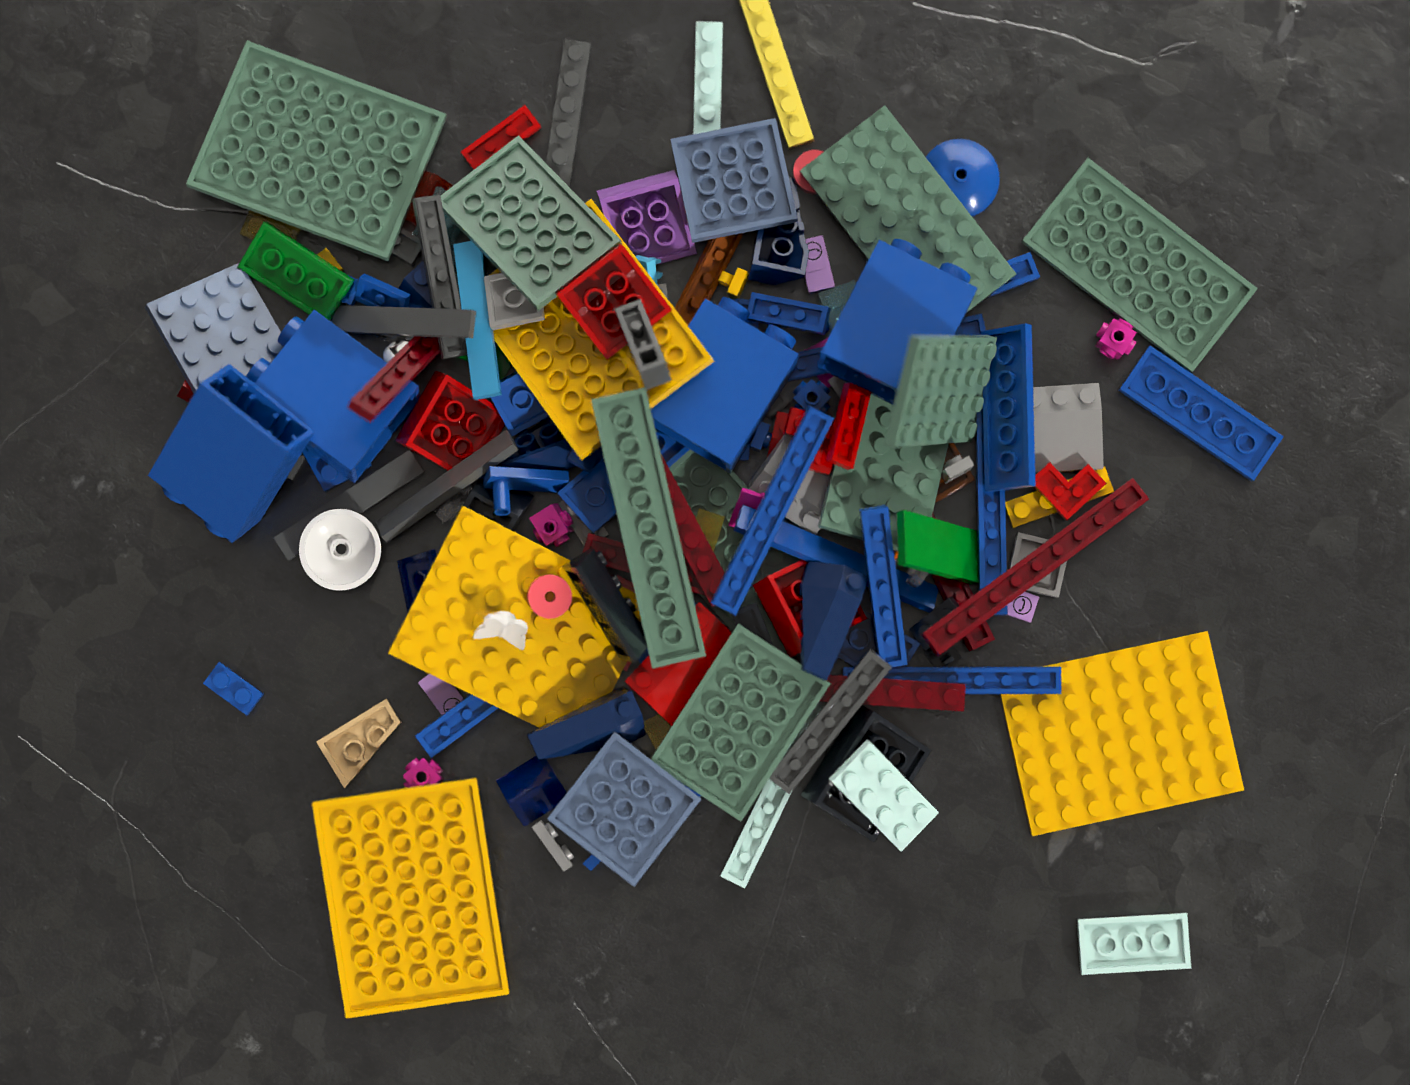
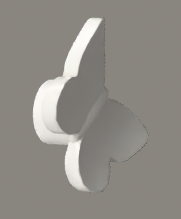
[473,611,528,650]

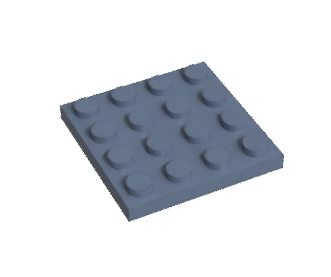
[670,118,798,243]
[145,263,283,394]
[547,732,701,886]

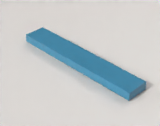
[453,241,502,400]

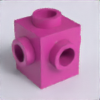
[1095,318,1137,360]
[530,503,574,547]
[403,758,444,788]

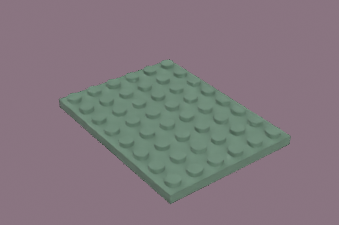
[186,41,447,261]

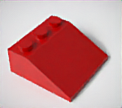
[556,243,672,360]
[395,371,505,471]
[753,560,867,657]

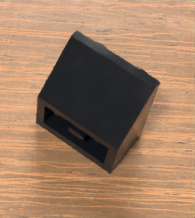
[463,479,534,531]

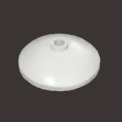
[299,509,381,590]

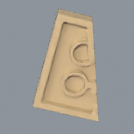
[316,699,401,788]

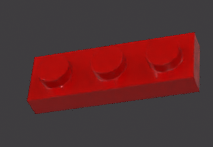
[461,105,541,170]
[826,382,871,470]

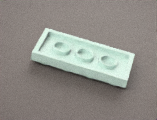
[829,740,939,852]
[1077,913,1191,975]

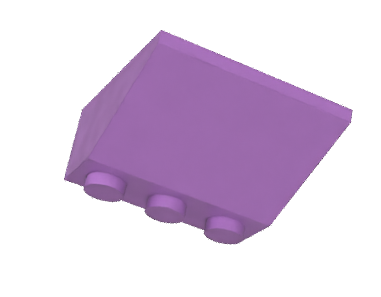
[597,170,697,264]

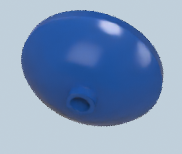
[926,139,1000,217]

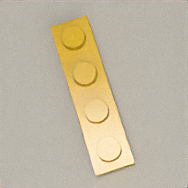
[1005,467,1114,529]

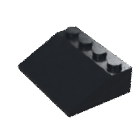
[563,549,647,663]
[801,705,932,842]

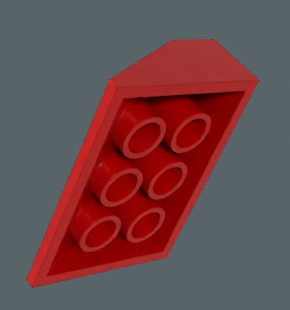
[625,602,732,727]

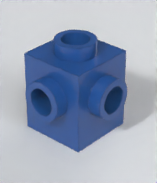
[792,379,831,414]

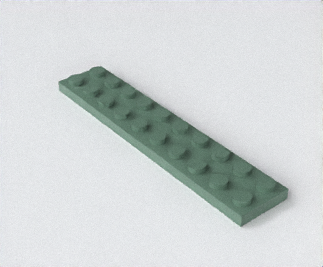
[591,387,706,668]

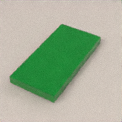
[237,221,354,321]
[897,510,979,584]

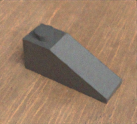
[615,299,672,390]

